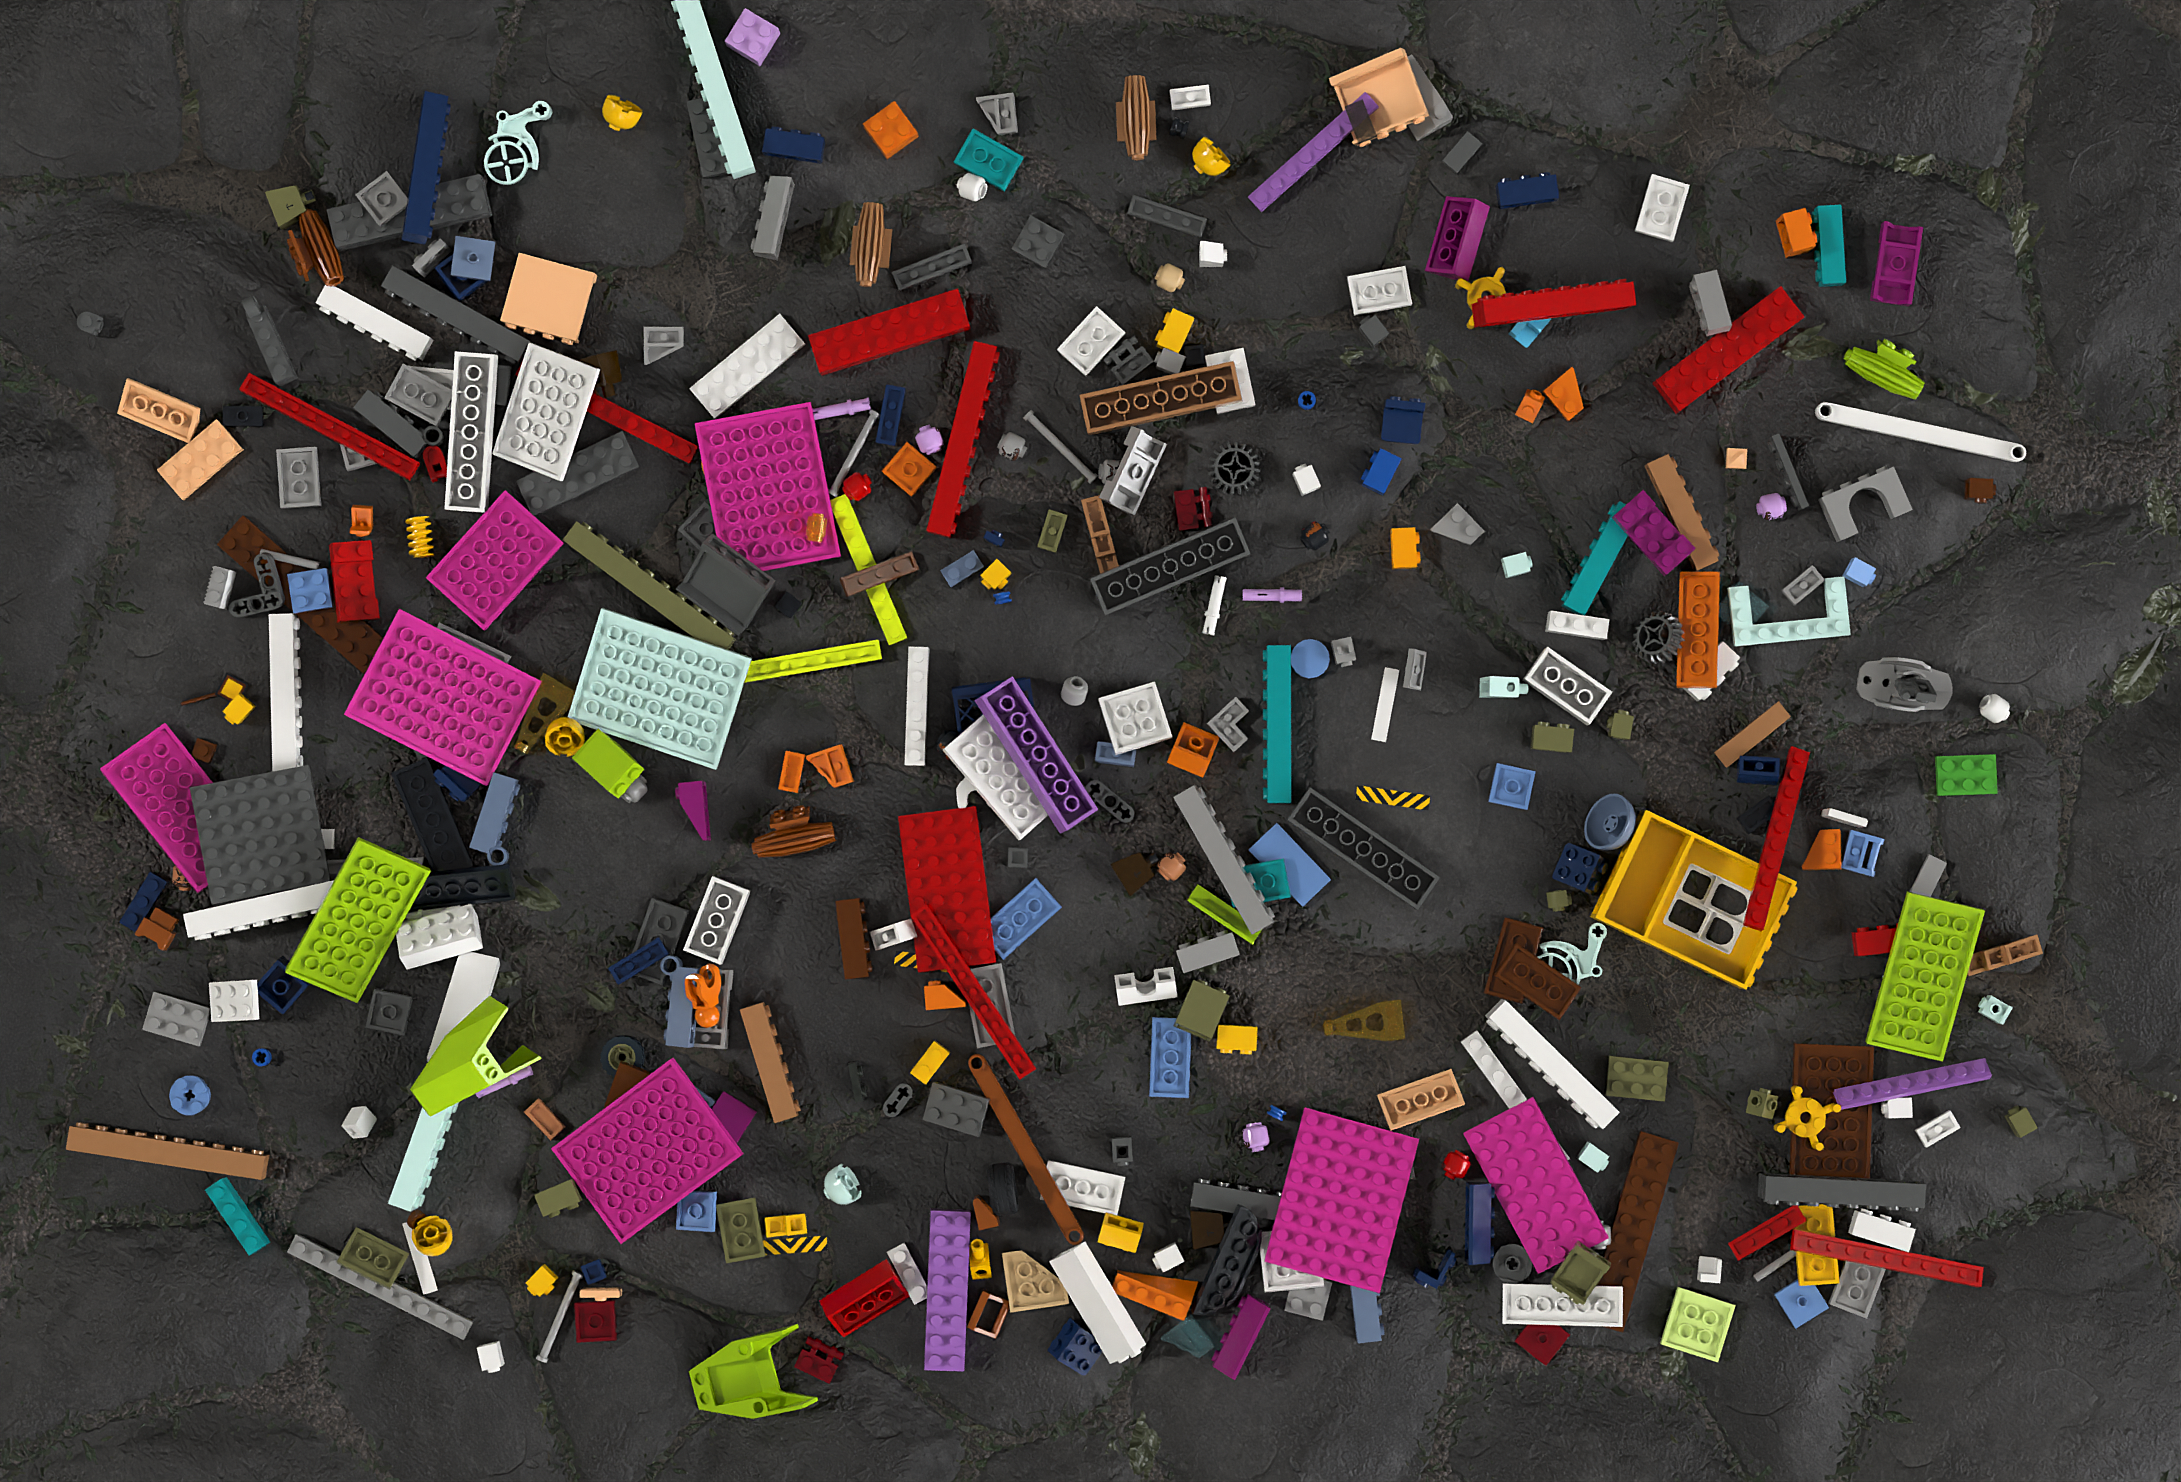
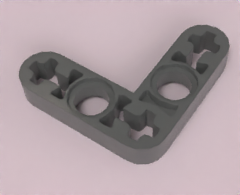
[229,552,285,617]
[1072,780,1134,828]

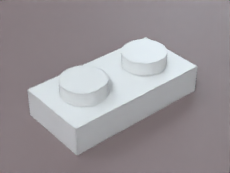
[1170,85,1211,110]
[1915,1110,1960,1148]

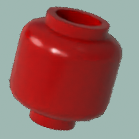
[842,472,872,501]
[1441,1150,1471,1180]

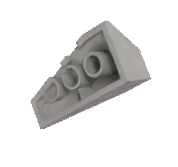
[1408,54,1453,141]

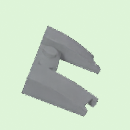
[693,967,733,1049]

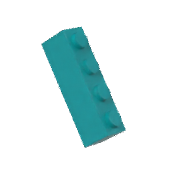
[1811,205,1846,287]
[205,1177,270,1256]

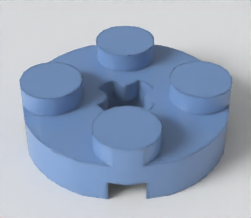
[169,1075,211,1115]

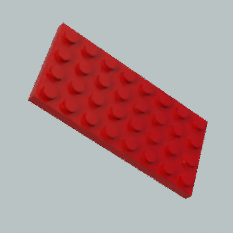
[898,806,996,973]

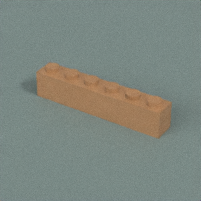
[1645,454,1719,572]
[740,1002,801,1123]

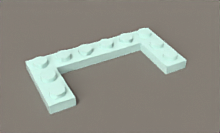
[1727,577,1851,647]

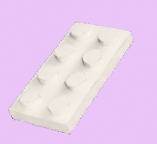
[1040,1160,1125,1215]

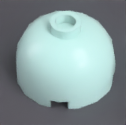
[824,1164,861,1205]

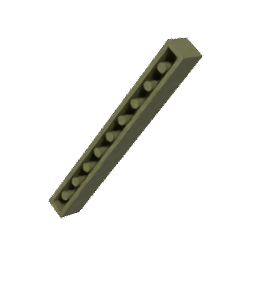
[563,521,736,650]

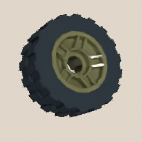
[600,1035,645,1078]

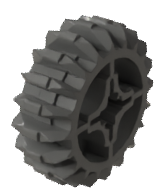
[1208,442,1261,495]
[1632,611,1685,664]

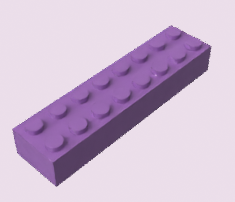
[975,676,1098,833]
[924,1208,971,1371]

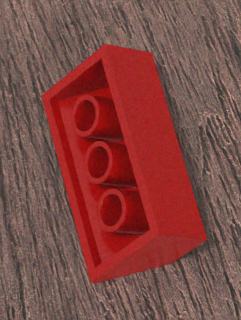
[819,1259,910,1337]

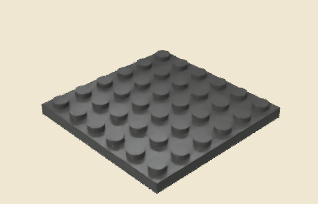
[190,765,331,904]

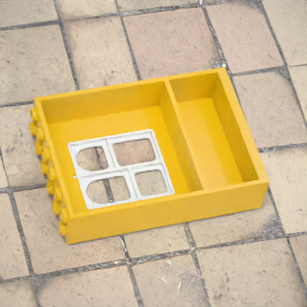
[1590,810,1797,990]

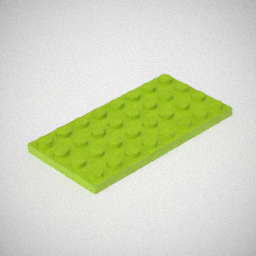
[285,837,431,1003]
[1865,891,1985,1062]

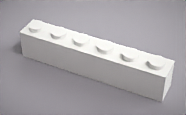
[316,285,434,361]
[905,647,929,766]

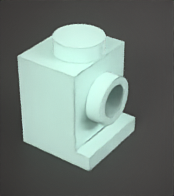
[1978,995,2013,1025]

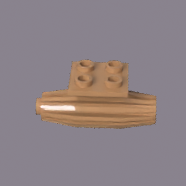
[1116,75,1156,160]
[850,202,892,287]

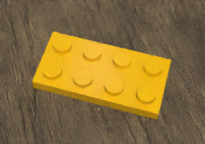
[1793,1204,1840,1286]

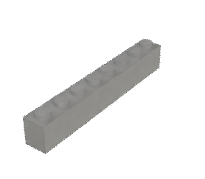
[1173,785,1275,934]

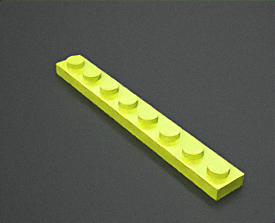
[830,494,907,646]
[744,640,882,683]

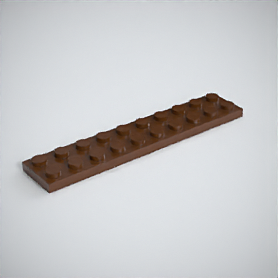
[217,515,383,674]
[1596,1131,1679,1333]

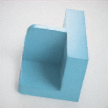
[1509,318,1551,348]

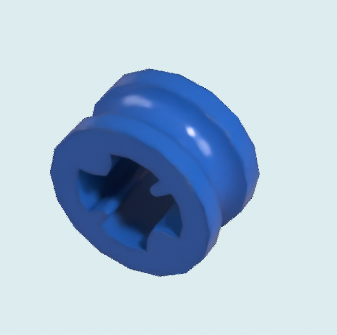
[1298,391,1316,410]
[993,592,1012,605]
[252,1048,272,1066]
[1267,1105,1287,1121]

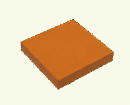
[882,442,937,497]

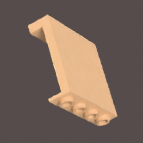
[1329,48,1429,147]
[500,253,597,345]

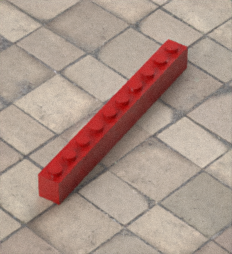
[926,341,1000,538]

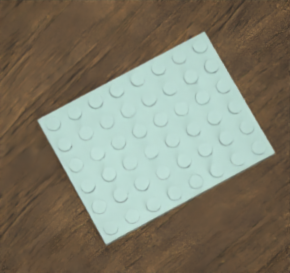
[568,608,752,770]

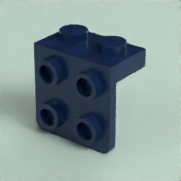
[1381,396,1426,444]
[433,766,481,802]
[1552,843,1609,896]
[1412,1249,1456,1289]
[1048,1318,1103,1376]

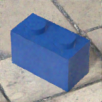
[1361,448,1402,496]

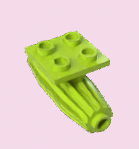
[1843,339,1925,399]

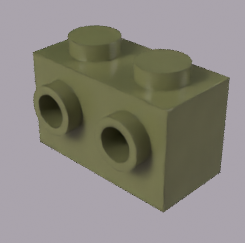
[1530,722,1574,753]
[534,1178,582,1218]

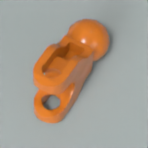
[685,964,721,1028]

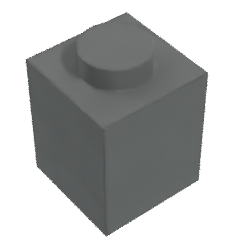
[1358,315,1389,348]

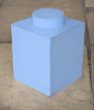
[1842,557,1876,587]

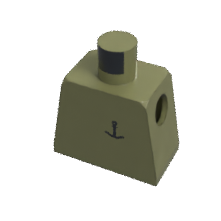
[265,185,316,230]

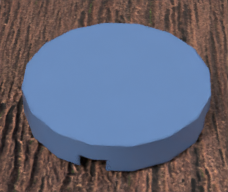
[1291,639,1330,679]

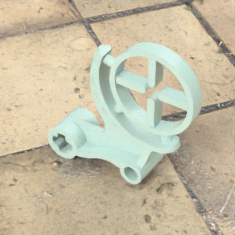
[484,101,552,185]
[1538,923,1607,985]

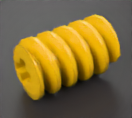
[405,516,434,558]

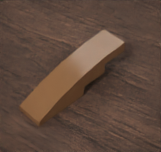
[1081,495,1119,573]
[1714,701,1791,768]
[1967,935,2043,977]

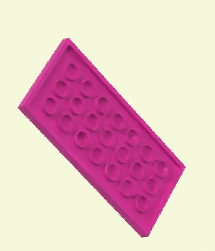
[100,723,213,894]
[1463,1097,1609,1274]

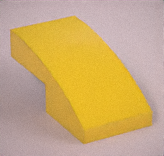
[764,1213,807,1238]

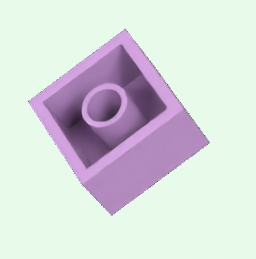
[725,8,780,66]

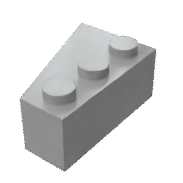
[1689,270,1732,336]

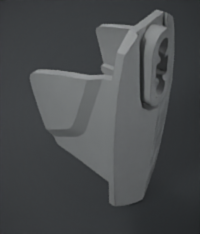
[1856,657,1953,712]

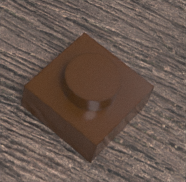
[191,738,217,763]

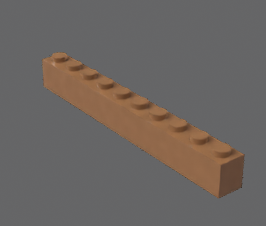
[66,1122,269,1180]

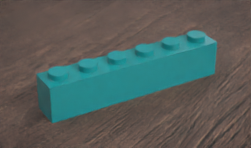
[1561,501,1628,616]

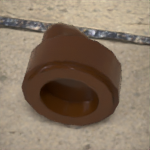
[407,1209,427,1230]

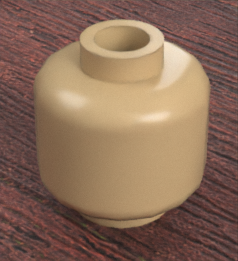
[1155,263,1185,293]

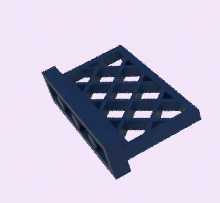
[952,677,1034,735]

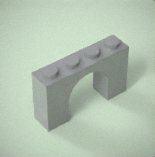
[1818,465,1913,542]

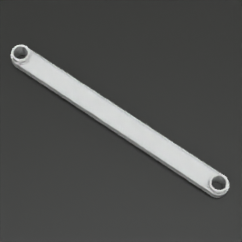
[1815,402,2026,462]

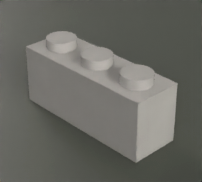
[1176,930,1240,973]

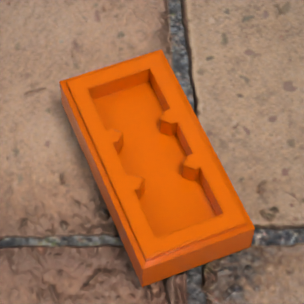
[778,751,805,793]

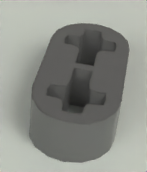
[883,1083,913,1117]

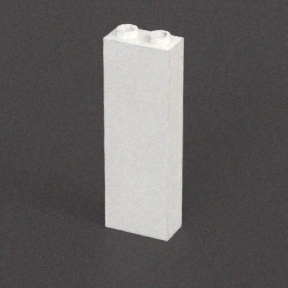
[427,952,500,1061]
[1049,1242,1146,1364]

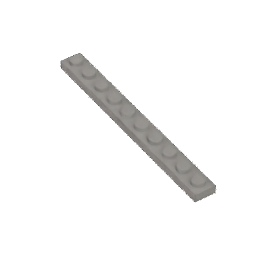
[287,1234,474,1340]

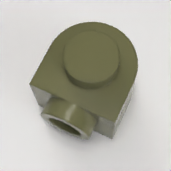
[1546,889,1572,912]

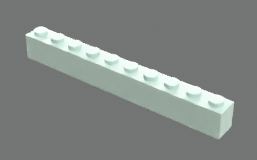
[671,0,756,179]

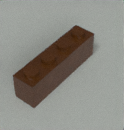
[835,898,873,979]

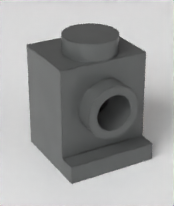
[1112,1136,1133,1166]

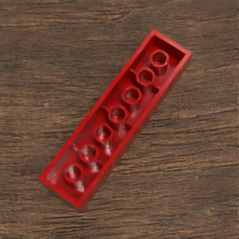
[1471,279,1636,328]
[1652,286,1804,414]
[808,289,970,376]

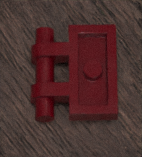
[1174,487,1213,531]
[794,1336,844,1384]

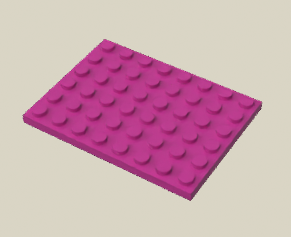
[695,402,841,571]
[344,609,542,786]
[551,1057,744,1244]
[1264,1108,1419,1293]

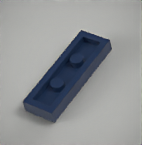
[876,385,906,446]
[119,872,168,932]
[608,937,669,985]

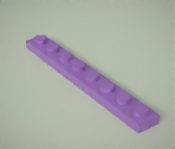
[1248,92,1379,212]
[1833,1058,1992,1110]

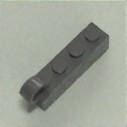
[242,295,298,386]
[353,390,444,459]

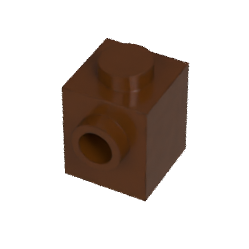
[1965,478,1996,504]

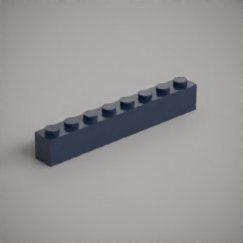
[401,91,451,245]

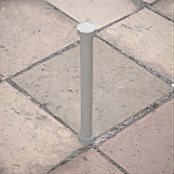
[828,410,881,497]
[1023,410,1098,484]
[536,1270,584,1363]

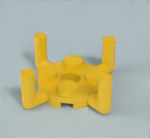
[1455,267,1506,329]
[1774,1085,1841,1151]

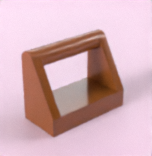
[973,1195,999,1230]
[967,1289,1009,1338]

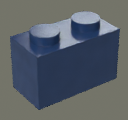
[1737,756,1780,785]

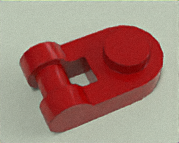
[423,446,447,483]

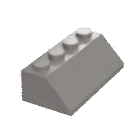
[751,176,795,261]

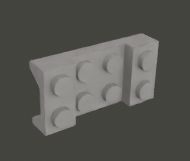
[1099,426,1167,515]

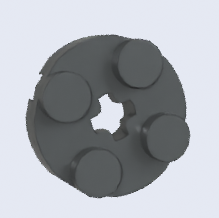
[1492,1243,1532,1284]

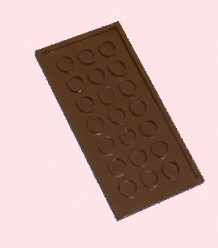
[1789,1043,1874,1203]

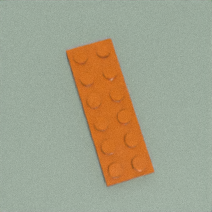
[1676,572,1720,688]

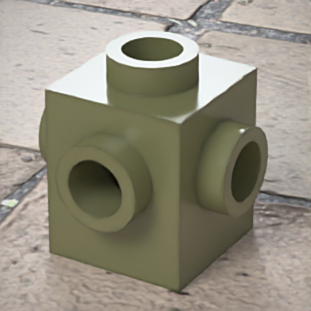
[1746,1088,1778,1119]

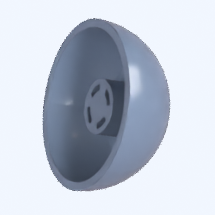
[1584,794,1637,851]

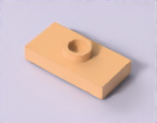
[580,1287,622,1301]

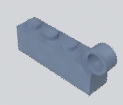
[469,772,520,865]
[660,956,701,1048]
[1350,1286,1384,1343]

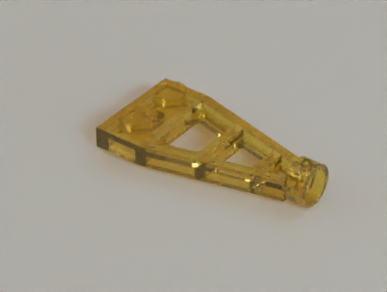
[514,673,575,754]
[1323,999,1405,1041]

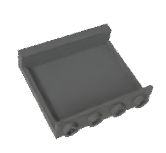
[676,534,776,636]

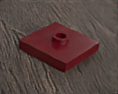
[574,1300,617,1343]
[1514,1324,1570,1366]

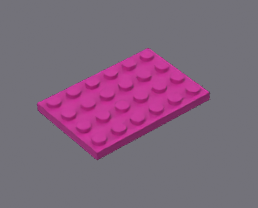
[426,490,564,631]

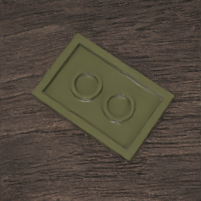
[1605,1056,1669,1101]
[716,1197,766,1263]
[337,1227,409,1290]

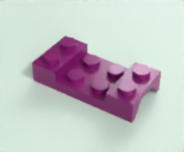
[1870,221,1923,307]
[1612,490,1696,576]

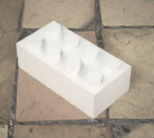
[1523,647,1612,725]
[683,876,751,964]
[396,904,483,969]

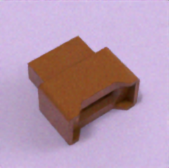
[135,907,179,951]

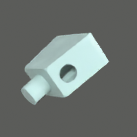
[1479,676,1528,698]

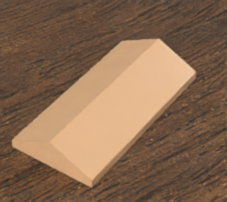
[117,378,200,443]
[1377,1069,1465,1131]

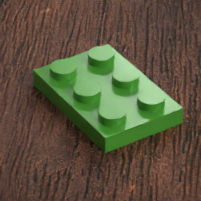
[1935,754,1998,796]

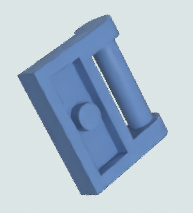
[1841,830,1884,877]

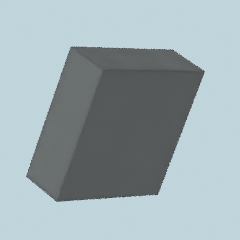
[1008,847,1028,868]

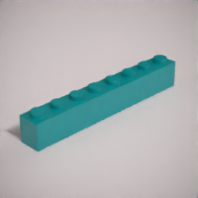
[1263,645,1291,803]

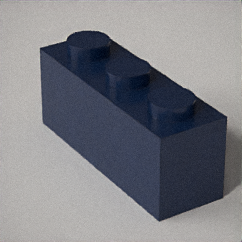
[762,127,825,164]
[1495,172,1559,209]

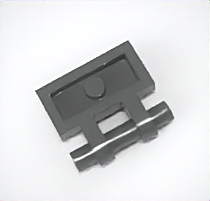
[1103,336,1154,385]
[1894,678,1937,703]

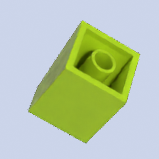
[572,728,644,799]

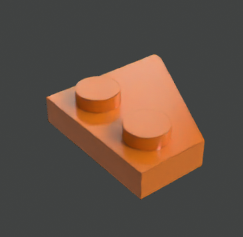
[1543,367,1584,421]
[805,744,854,788]
[1802,829,1842,870]

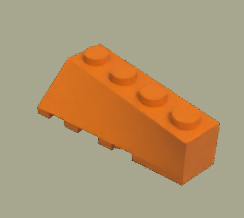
[1112,1270,1198,1321]

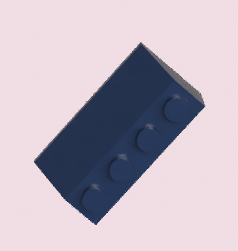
[1465,1182,1495,1265]

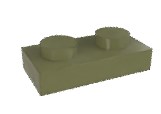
[1037,510,1068,553]

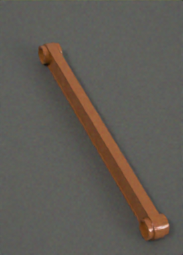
[968,1054,1084,1245]

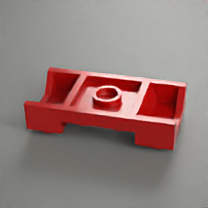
[329,540,380,623]

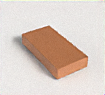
[524,1098,566,1141]

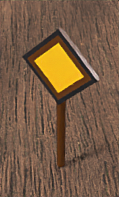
[180,673,249,706]

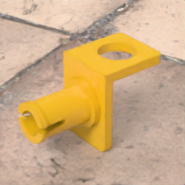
[969,1239,992,1280]

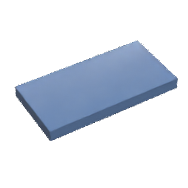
[1248,823,1331,907]
[991,878,1062,960]
[1149,1017,1191,1098]

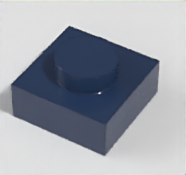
[983,530,1005,548]
[581,1259,607,1285]

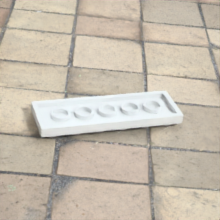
[689,314,805,419]
[1502,1283,1623,1327]

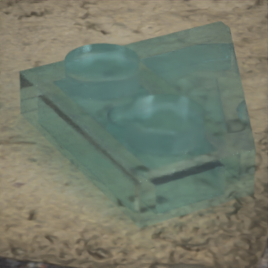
[1161,1314,1215,1358]

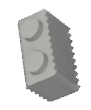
[203,566,236,610]

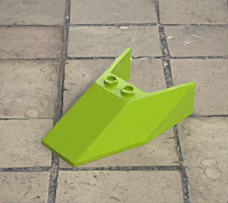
[410,996,542,1117]
[689,1324,818,1419]

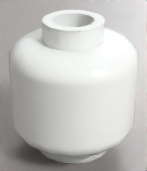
[957,173,987,201]
[1979,694,2010,723]

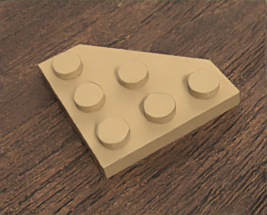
[1002,1250,1069,1313]

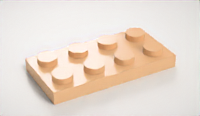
[157,419,244,500]

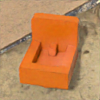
[1515,389,1545,423]
[350,505,373,537]

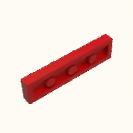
[1728,1205,1807,1261]

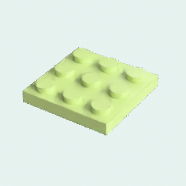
[1660,1287,1736,1362]

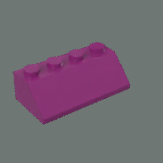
[1425,196,1490,281]
[1211,1294,1271,1380]

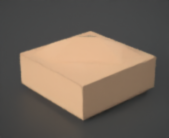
[1726,448,1747,469]

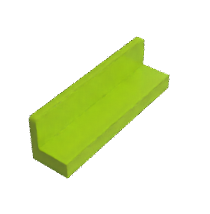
[1187,884,1262,945]

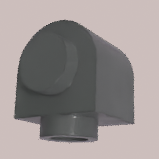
[77,312,104,336]

